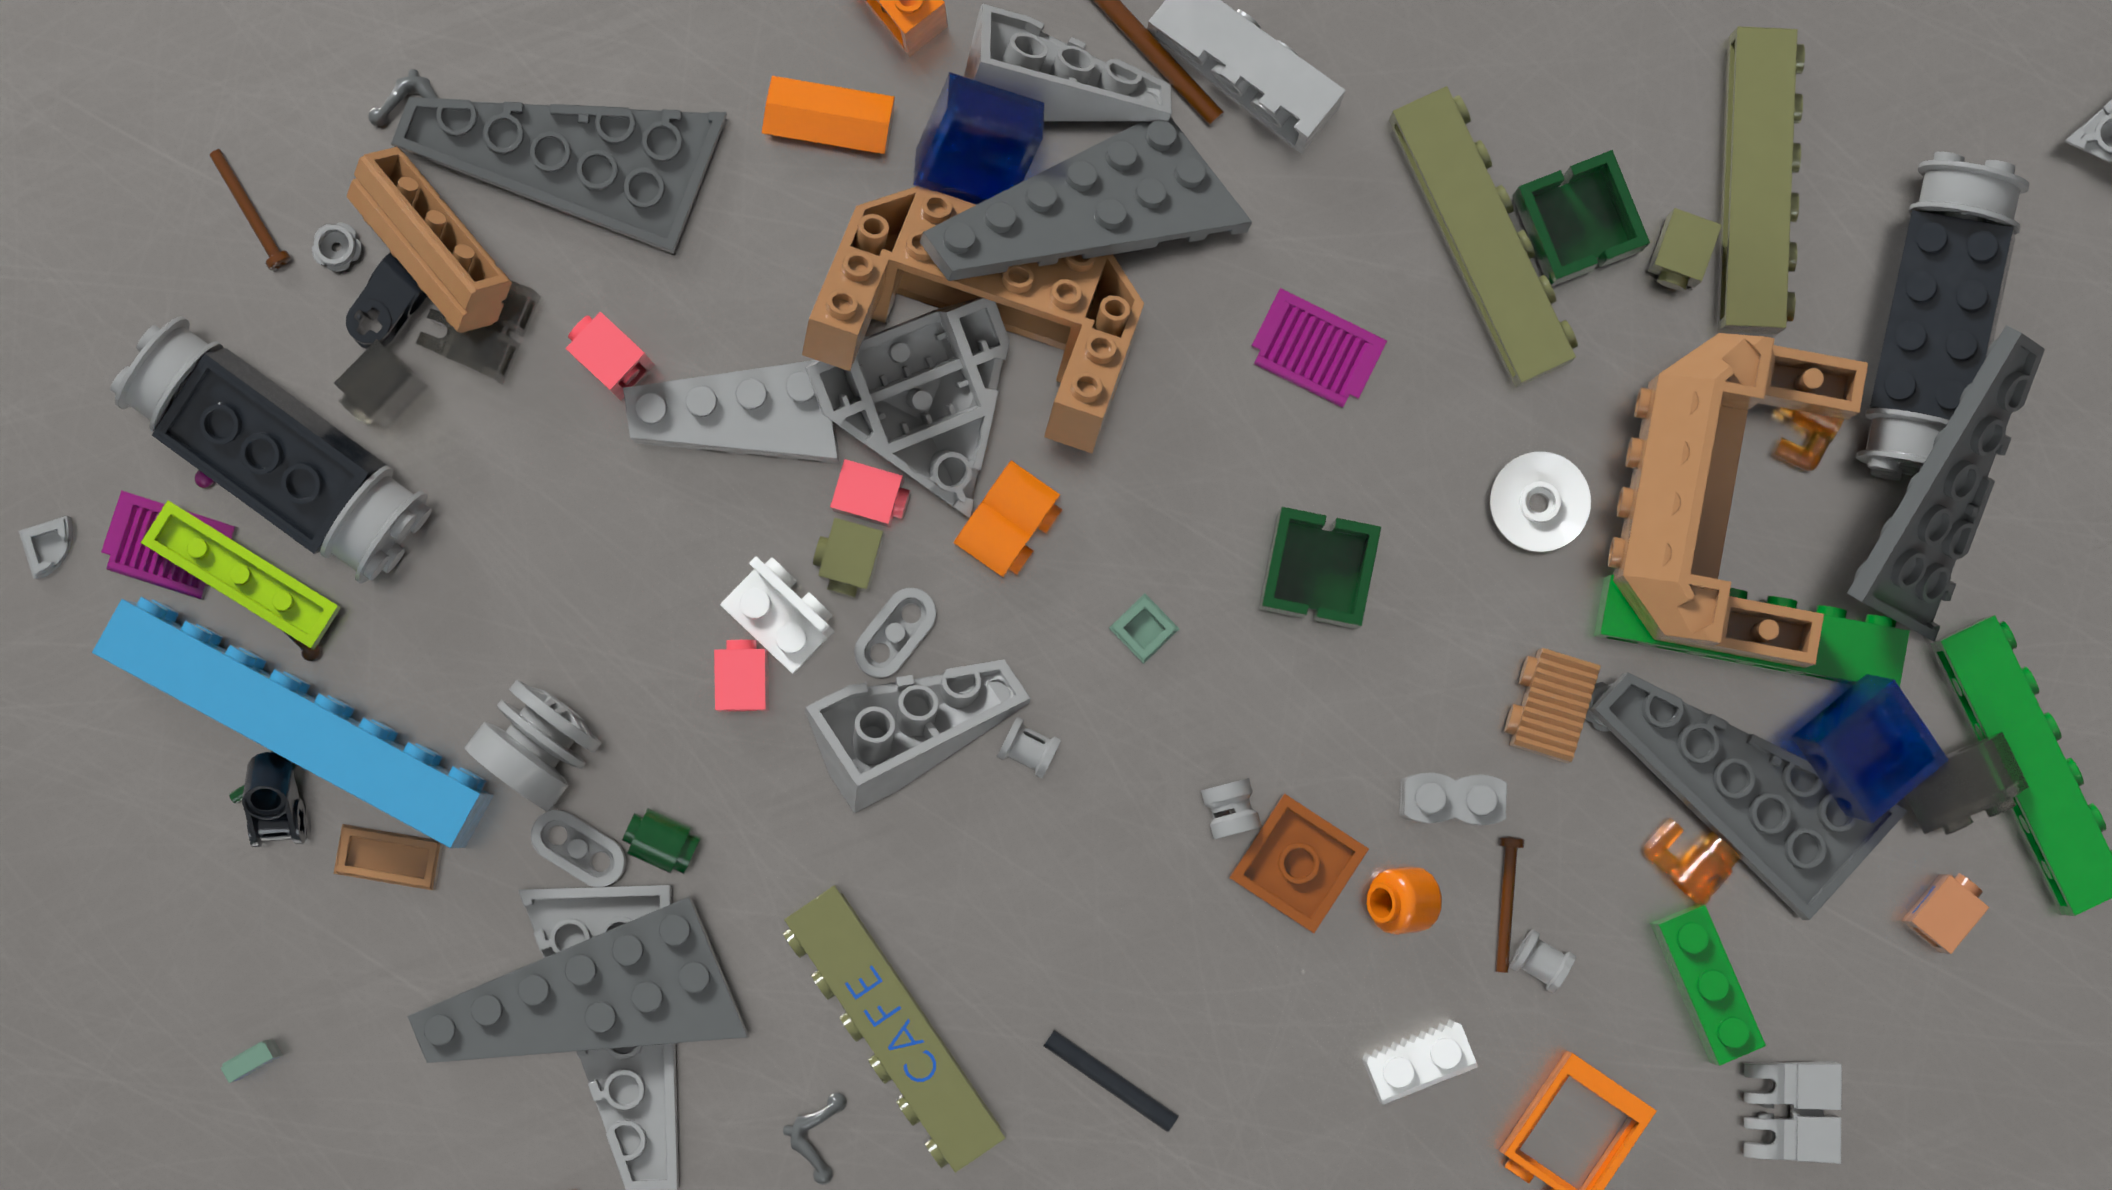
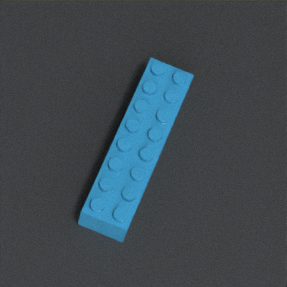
[92,596,494,848]

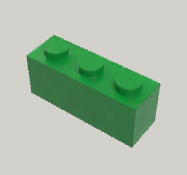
[1650,904,1766,1066]

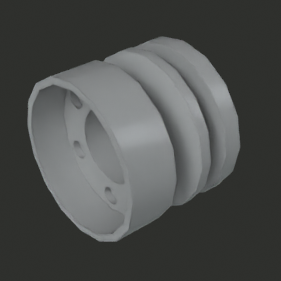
[464,679,602,811]

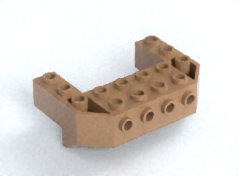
[802,186,1144,453]
[1608,333,1868,668]

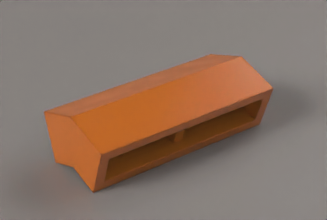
[762,76,895,154]

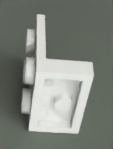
[720,556,835,674]

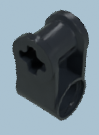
[346,252,427,351]
[242,752,306,847]

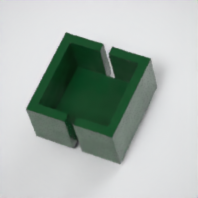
[1512,150,1650,287]
[1259,507,1381,629]

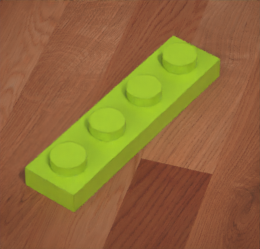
[141,500,341,650]

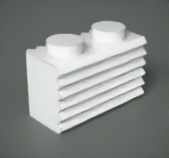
[1362,1019,1478,1105]

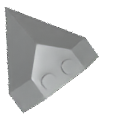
[805,297,1010,518]

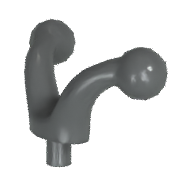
[368,69,438,127]
[783,1093,847,1185]

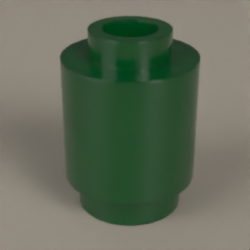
[622,808,701,874]

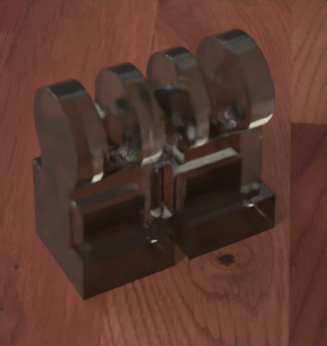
[415,280,541,385]

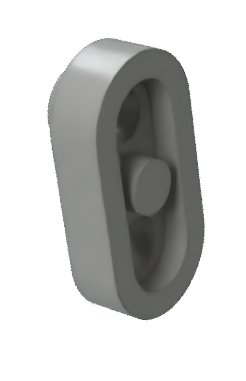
[854,588,936,678]
[531,810,626,887]

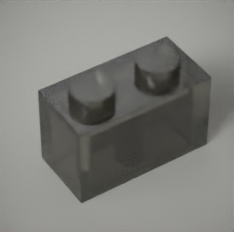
[334,339,428,429]
[1898,732,2029,835]

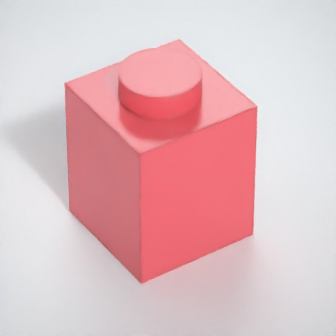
[830,459,910,528]
[714,640,769,712]

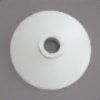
[1490,452,1591,552]

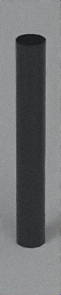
[1043,1030,1179,1132]

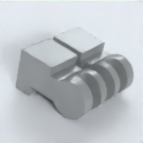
[1744,1061,1842,1164]

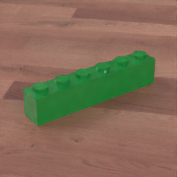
[1594,575,1910,692]
[1930,615,2112,916]

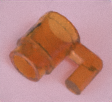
[1773,407,1845,471]
[1643,818,1741,905]

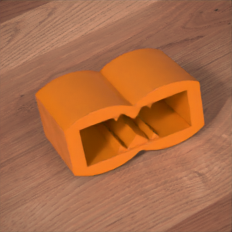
[953,460,1063,578]

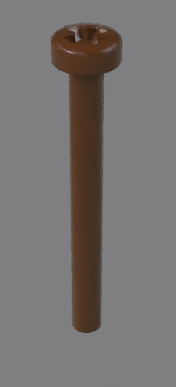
[210,149,291,270]
[1496,836,1525,973]

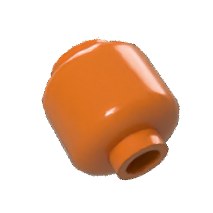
[1366,867,1442,935]

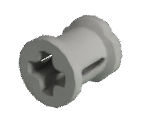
[997,717,1061,778]
[1509,929,1576,994]

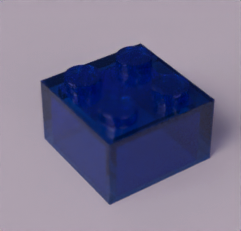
[913,72,1044,204]
[1791,674,1949,823]

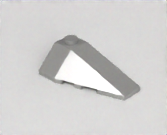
[962,4,1172,121]
[805,659,1030,813]

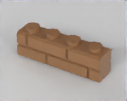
[346,147,512,333]

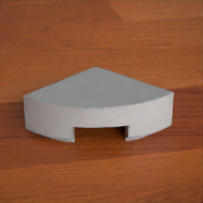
[19,516,73,580]

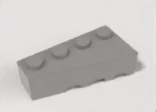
[1147,0,1346,154]
[623,360,841,464]

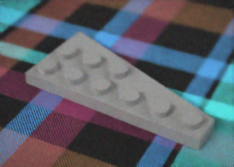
[518,885,679,1190]

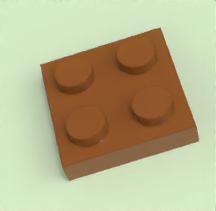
[1229,793,1369,933]

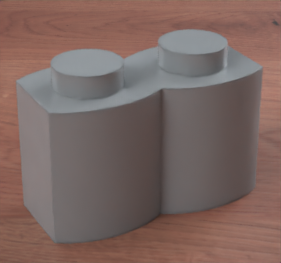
[1399,773,1507,825]

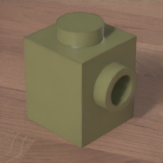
[1648,208,1722,291]
[812,518,885,598]

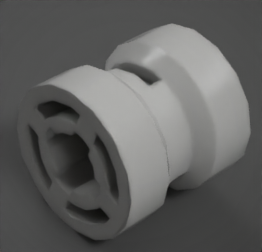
[1201,778,1262,839]

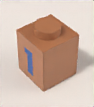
[1901,873,1990,954]

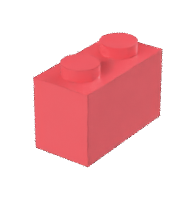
[565,312,655,401]

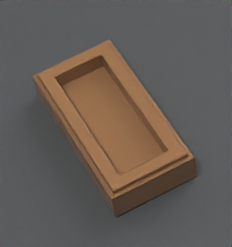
[333,824,443,890]

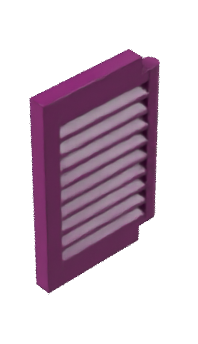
[1251,288,1387,408]
[101,490,237,600]

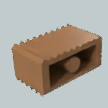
[1504,648,1601,763]

